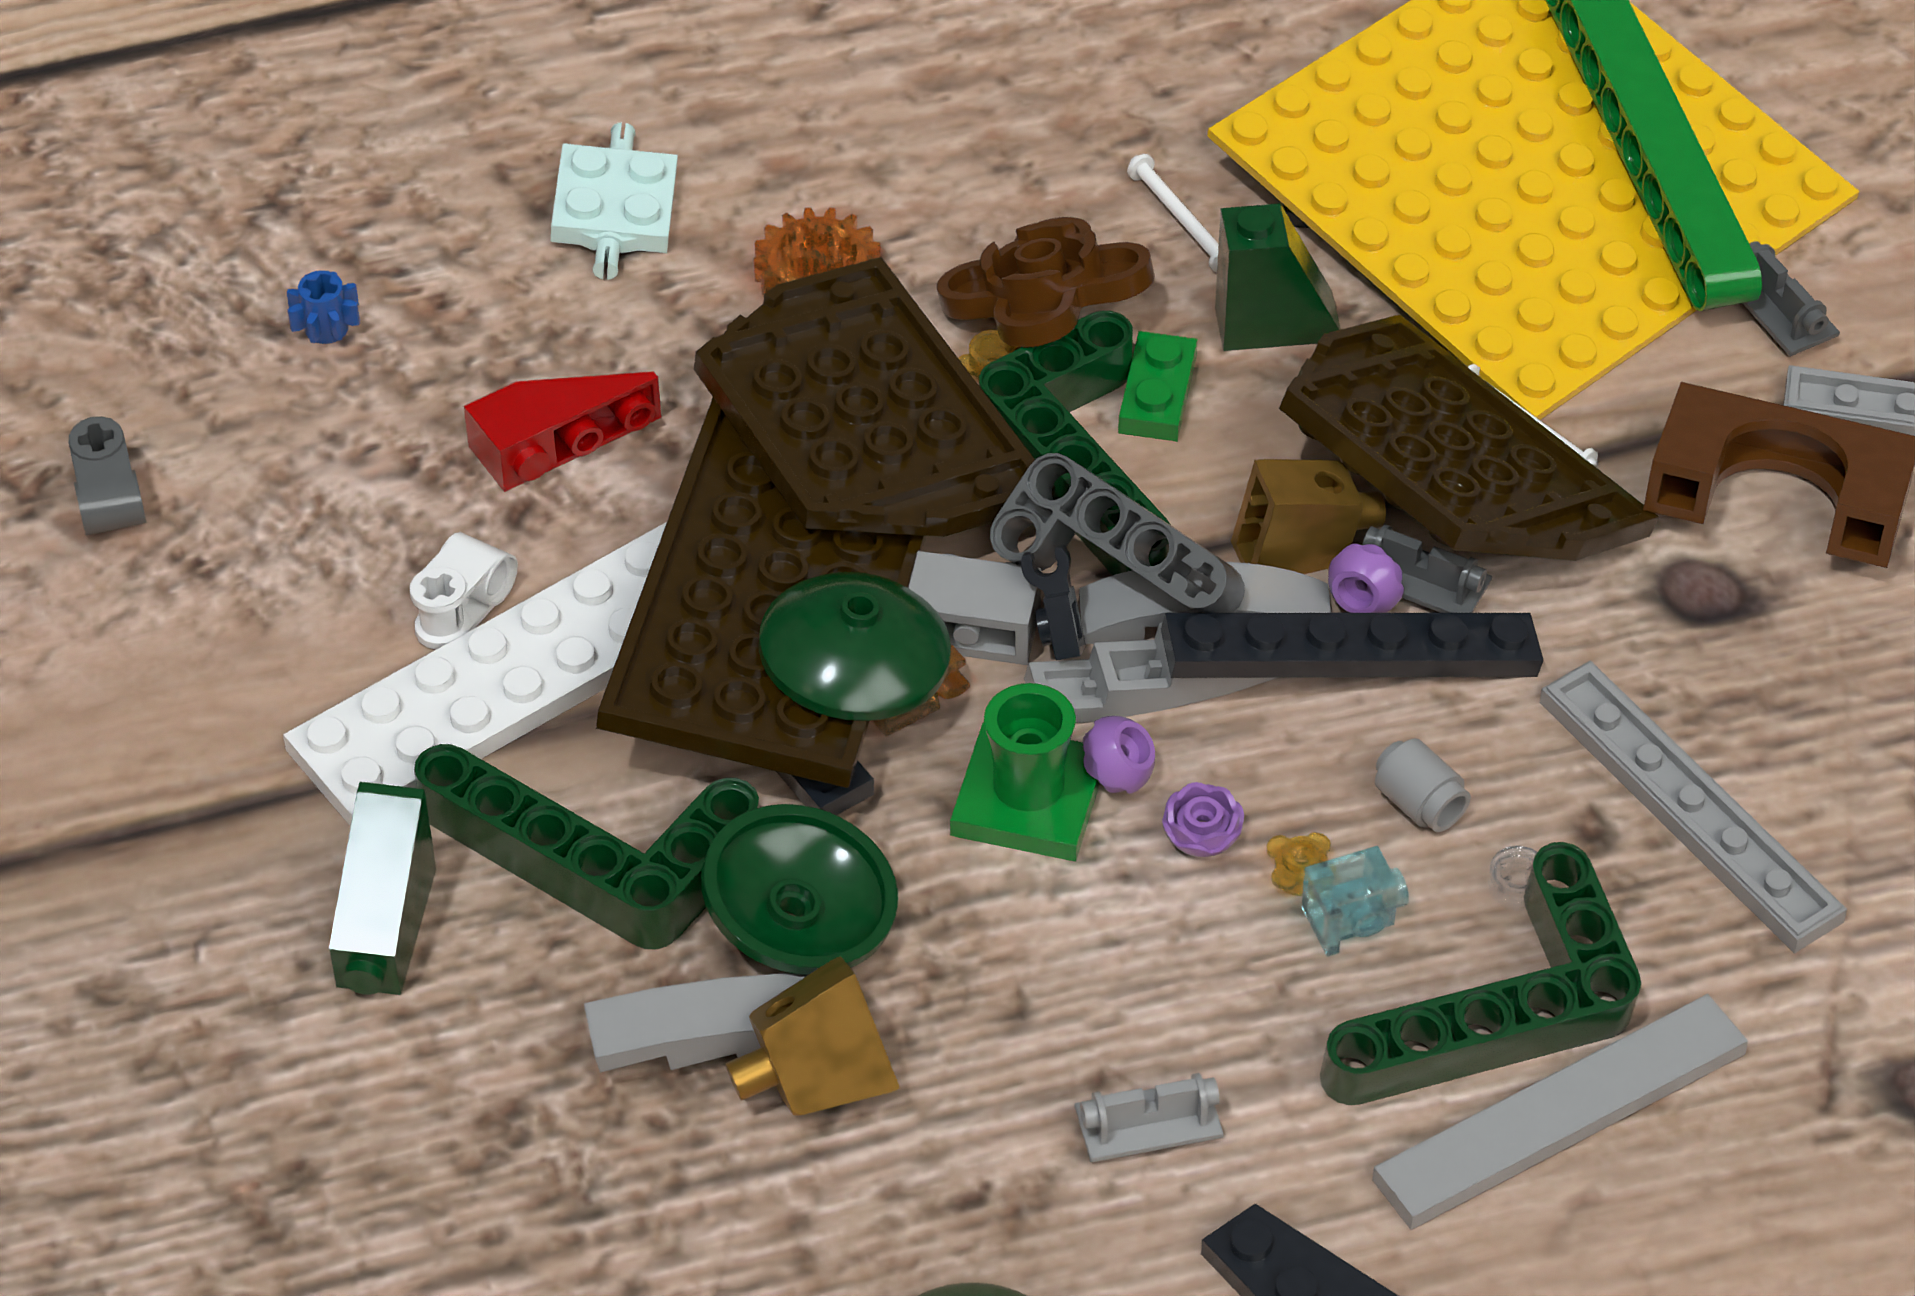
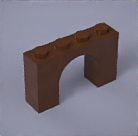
[1643,382,1915,568]

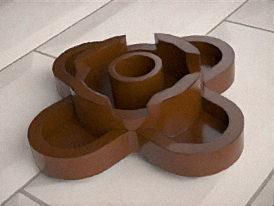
[936,217,1155,347]

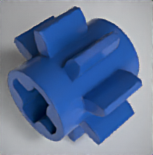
[286,270,360,344]

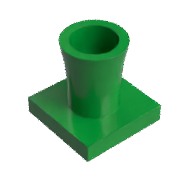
[950,683,1100,862]

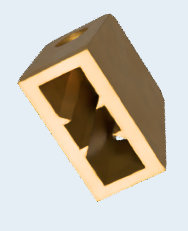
[1231,459,1386,574]
[725,956,900,1116]

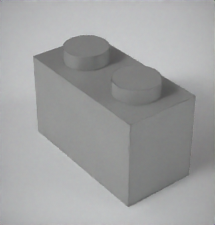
[908,551,1041,665]

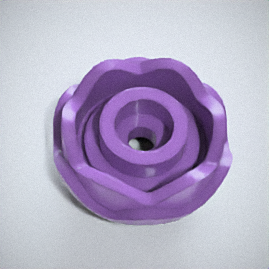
[1328,544,1404,613]
[1083,716,1155,794]
[1162,782,1244,857]

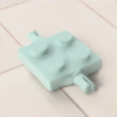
[551,122,678,280]

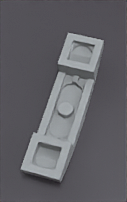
[1079,562,1331,644]

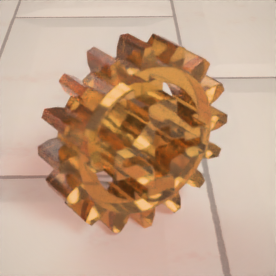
[754,207,881,297]

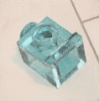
[1301,845,1409,957]

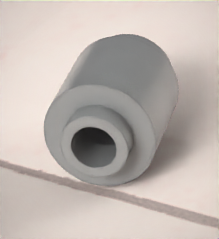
[1375,738,1471,832]

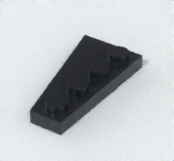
[1201,1203,1399,1296]

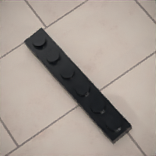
[1161,613,1544,678]

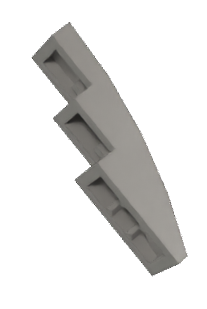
[1024,623,1276,723]
[584,973,856,1073]

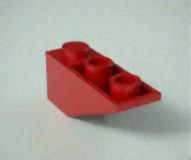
[464,371,661,492]

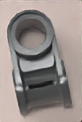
[68,416,147,536]

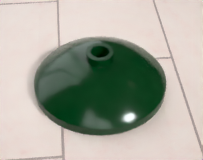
[758,572,951,721]
[701,804,898,975]

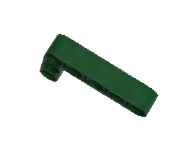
[979,311,1171,575]
[414,744,759,950]
[1320,842,1641,1105]

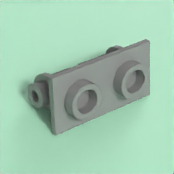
[1075,1073,1224,1163]

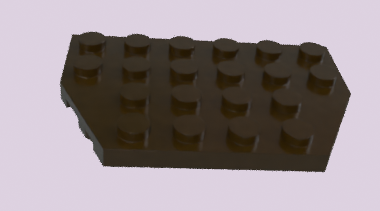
[694,257,1056,537]
[1279,314,1659,561]

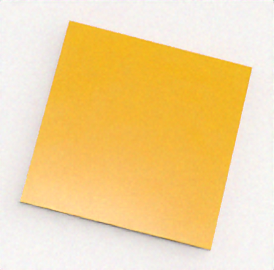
[1207,0,1860,420]

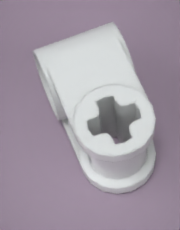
[410,532,518,650]

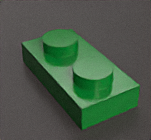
[1118,331,1198,442]

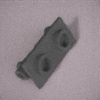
[1742,241,1840,357]
[1363,525,1492,613]

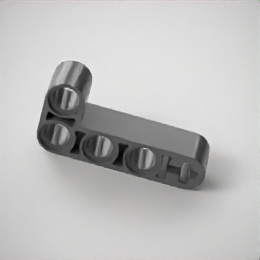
[990,453,1245,613]

